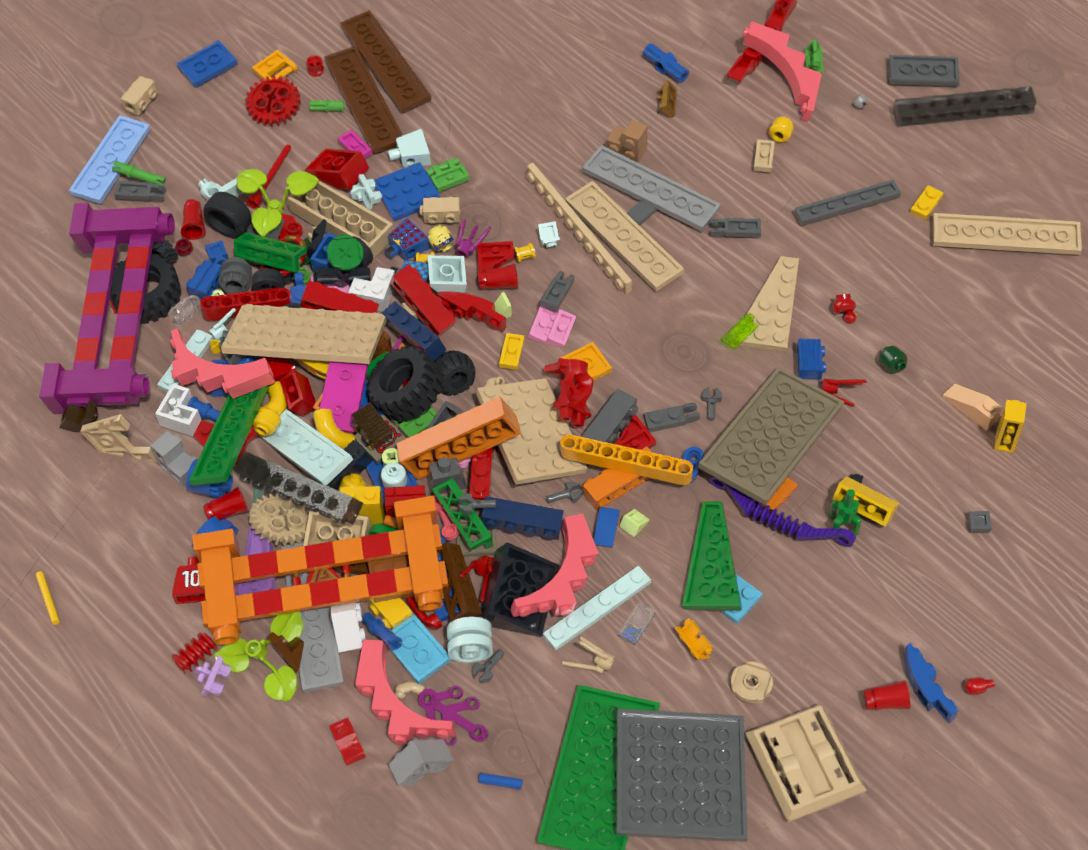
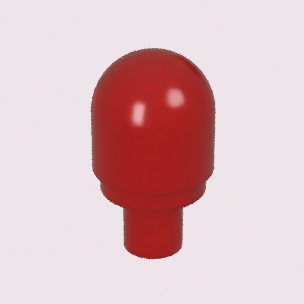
[965,677,995,695]

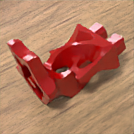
[544,358,594,428]

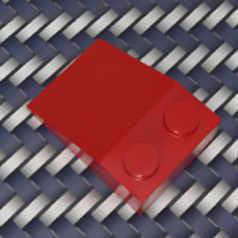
[304,148,370,190]

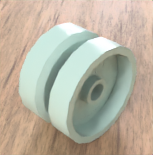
[447,617,493,663]

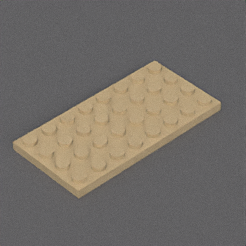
[221,304,387,364]

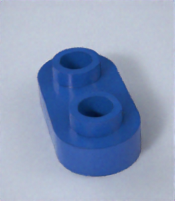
[681,447,704,483]

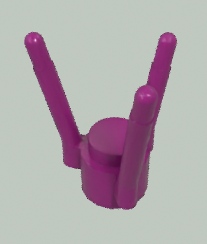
[455,219,491,258]

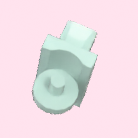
[350,174,382,210]

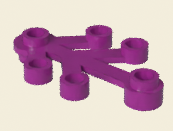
[418,686,489,746]

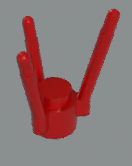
[822,378,867,407]
[459,555,494,602]

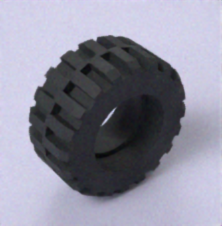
[110,253,182,323]
[367,346,443,421]

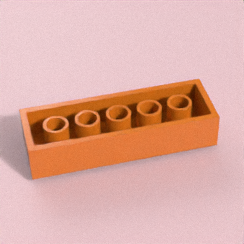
[396,396,521,480]

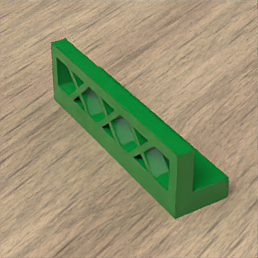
[233,232,307,272]
[432,478,494,551]

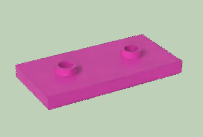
[320,361,369,434]

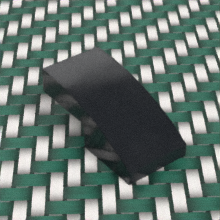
[306,219,327,258]

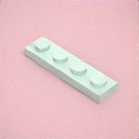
[157,329,214,392]

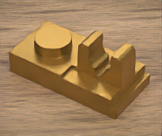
[657,80,677,118]

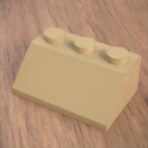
[303,511,372,546]

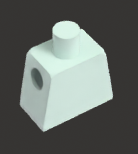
[388,129,431,168]

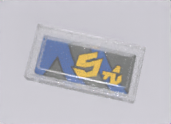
[618,602,656,646]

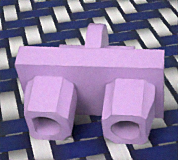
[194,656,232,697]

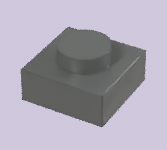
[968,511,992,533]

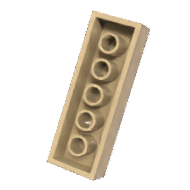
[287,181,394,259]

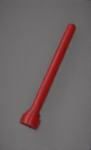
[246,144,291,209]

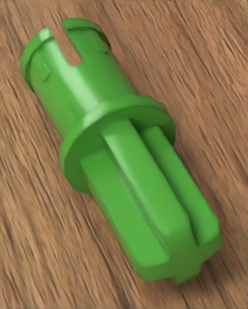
[310,99,344,113]

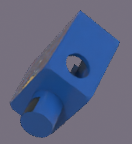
[384,218,430,261]

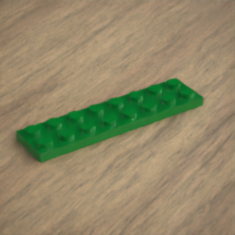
[189,385,269,486]

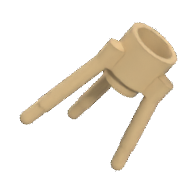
[562,637,615,674]

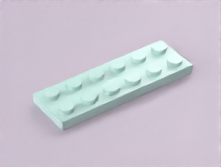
[259,409,353,486]

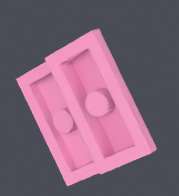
[527,306,576,347]

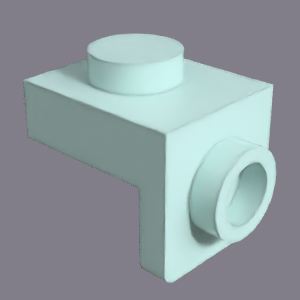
[538,221,560,248]

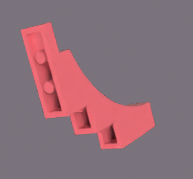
[742,21,822,122]

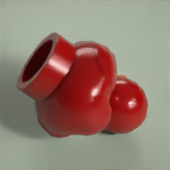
[832,294,858,324]

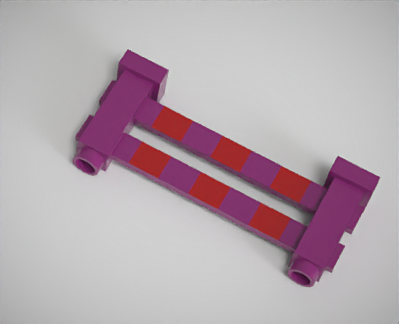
[39,203,175,414]

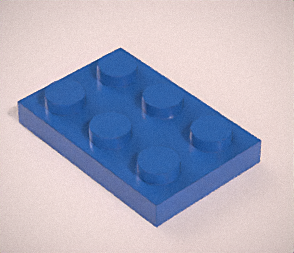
[176,40,238,88]

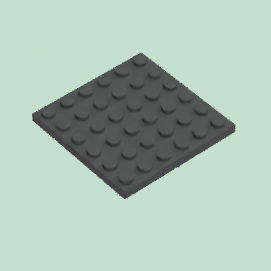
[616,709,748,842]

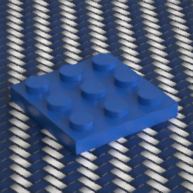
[374,162,441,222]

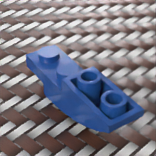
[904,643,958,724]

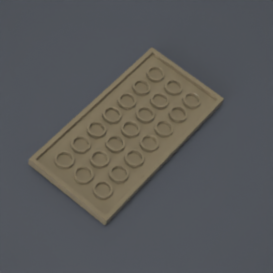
[698,366,844,506]

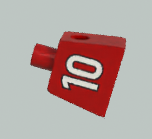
[172,556,206,604]

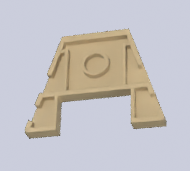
[80,414,157,462]

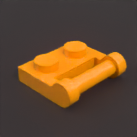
[252,49,298,81]

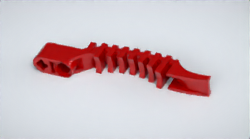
[727,0,797,83]

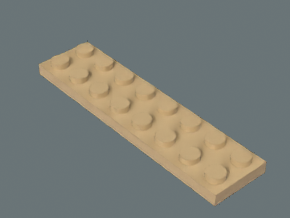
[565,181,684,292]
[933,213,1082,255]

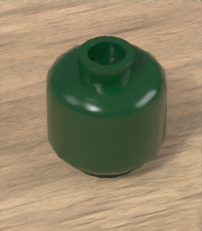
[879,346,908,374]

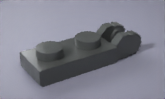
[114,181,167,203]
[710,218,761,238]
[540,271,575,312]
[644,403,700,432]

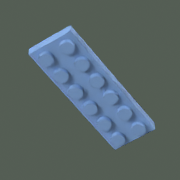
[69,115,151,204]

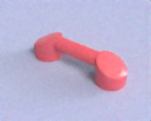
[434,496,459,541]

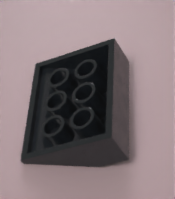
[479,542,560,637]

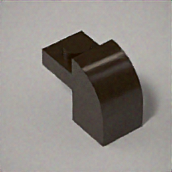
[59,400,98,432]

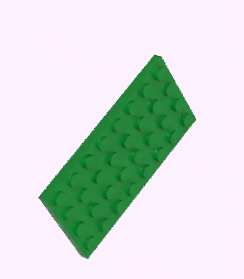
[537,684,660,850]

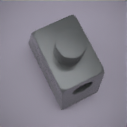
[427,457,467,496]

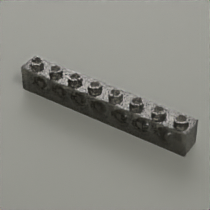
[893,86,1037,127]
[234,451,364,525]

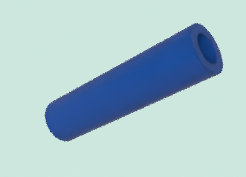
[479,773,523,790]

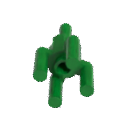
[829,489,862,536]

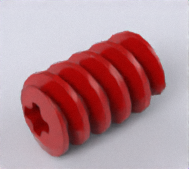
[171,632,218,675]

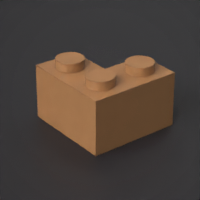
[607,120,648,163]

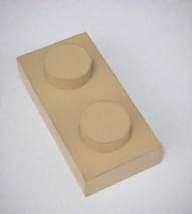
[754,139,775,172]

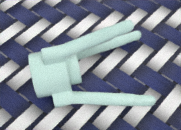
[209,308,236,341]

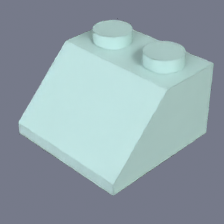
[427,255,467,293]

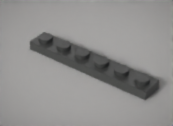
[794,180,901,226]

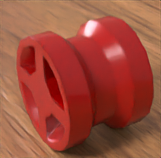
[306,55,324,77]

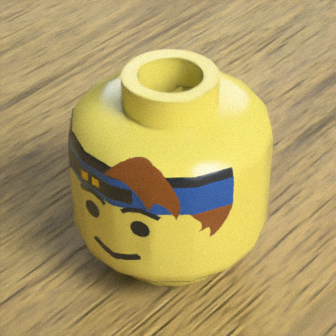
[427,225,454,252]

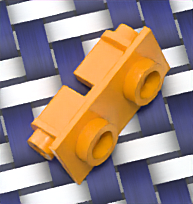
[675,618,713,660]

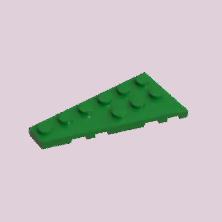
[682,501,742,610]

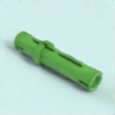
[112,160,166,186]

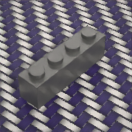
[582,388,638,456]

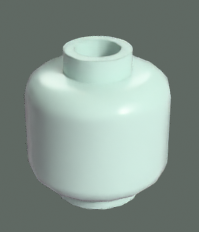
[381,463,407,488]

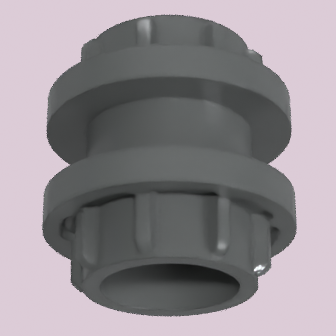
[218,257,252,294]

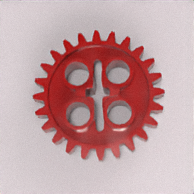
[245,75,301,127]

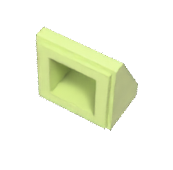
[494,292,512,318]
[620,509,649,537]

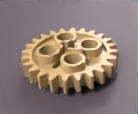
[249,493,311,546]

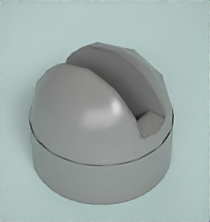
[852,93,867,109]

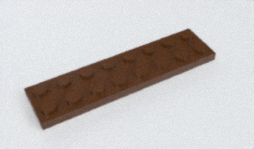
[340,10,432,113]
[324,46,403,155]

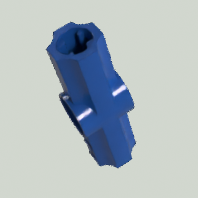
[643,43,689,83]

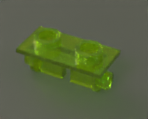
[721,313,759,350]

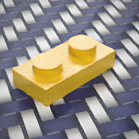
[910,185,944,221]
[499,333,525,370]

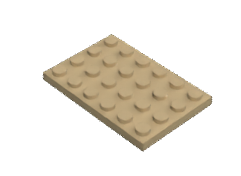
[476,378,588,485]

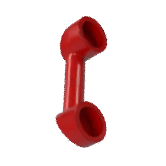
[406,596,442,630]

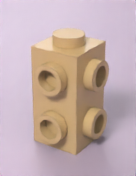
[121,76,157,116]
[420,197,460,224]

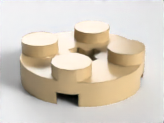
[731,662,773,704]

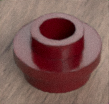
[175,239,193,256]

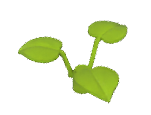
[237,169,319,237]
[214,611,303,702]

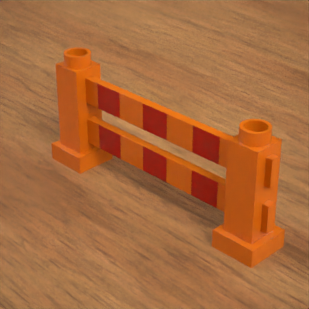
[192,496,448,645]

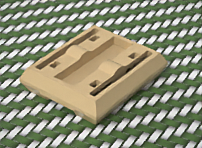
[745,703,867,822]

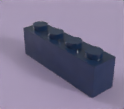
[381,301,446,361]
[481,496,564,540]

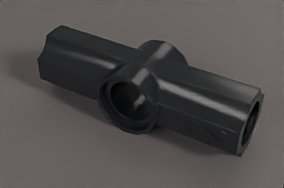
[313,266,371,288]

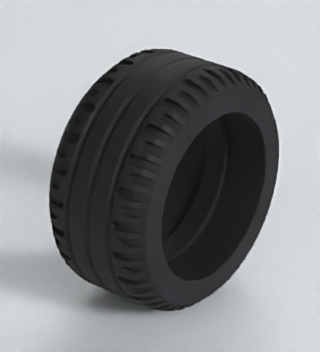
[203,192,252,238]

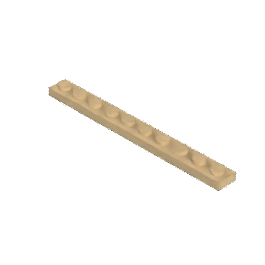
[526,163,632,294]

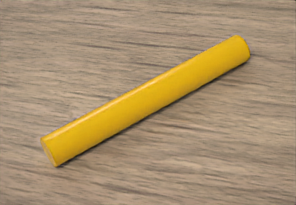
[35,571,60,625]

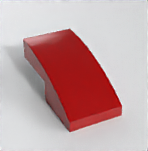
[329,717,366,766]

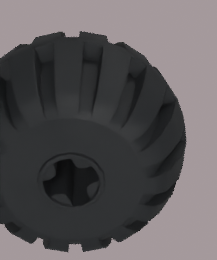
[435,350,476,396]

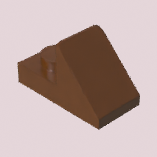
[267,632,304,672]

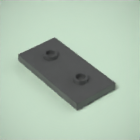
[889,55,959,87]

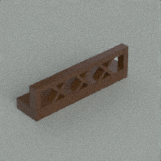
[437,542,482,622]

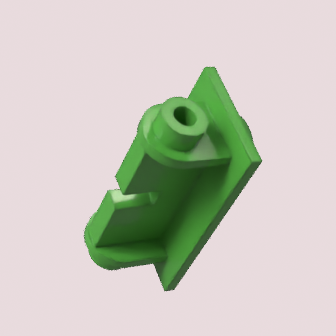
[805,40,824,73]

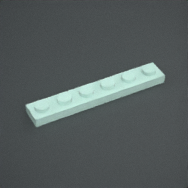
[543,566,651,651]

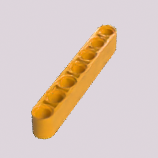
[560,435,693,485]

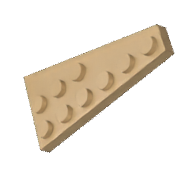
[731,256,799,352]

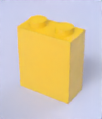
[339,486,385,525]

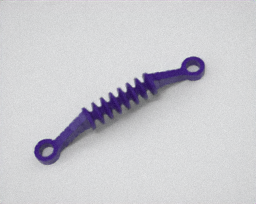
[709,476,856,547]

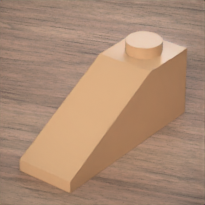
[942,384,1003,431]

